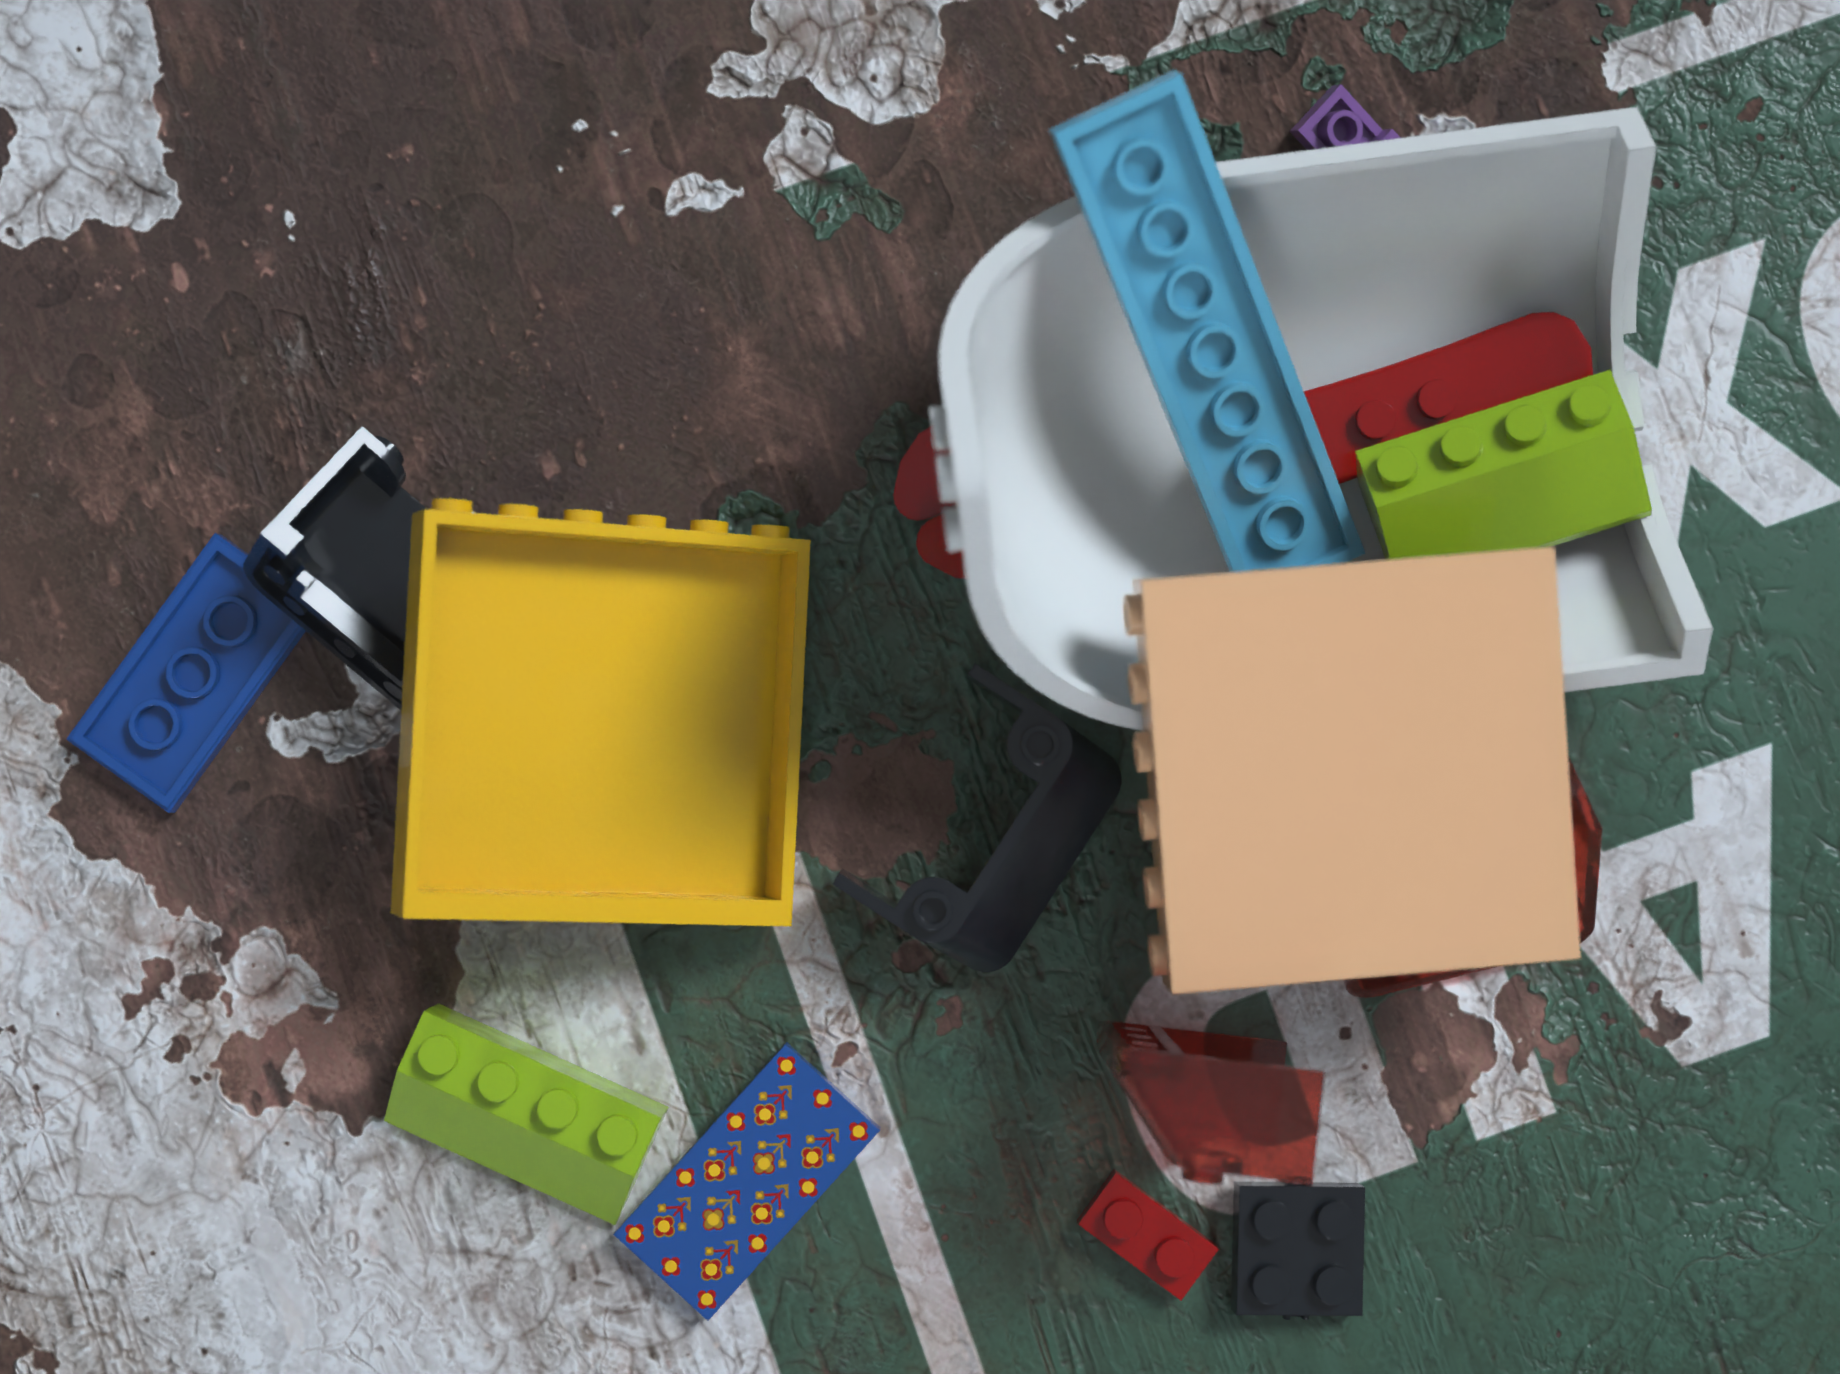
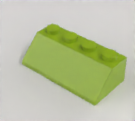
[1355,370,1652,559]
[384,1003,669,1225]

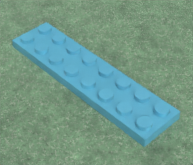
[1048,70,1365,572]

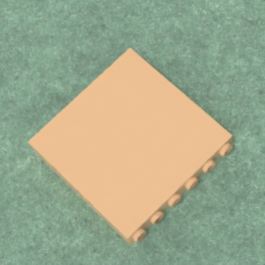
[1123,547,1581,994]

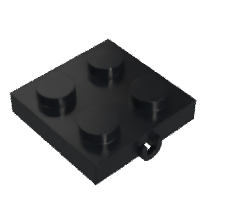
[1231,1175,1365,1320]

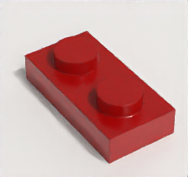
[1077,1169,1219,1301]

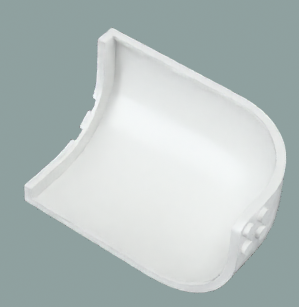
[929,107,1713,731]

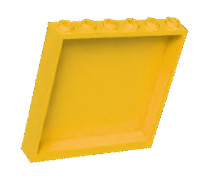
[391,498,811,927]

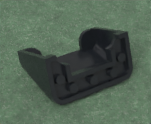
[243,426,427,710]

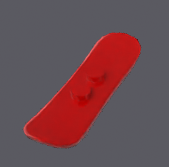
[1304,312,1593,485]

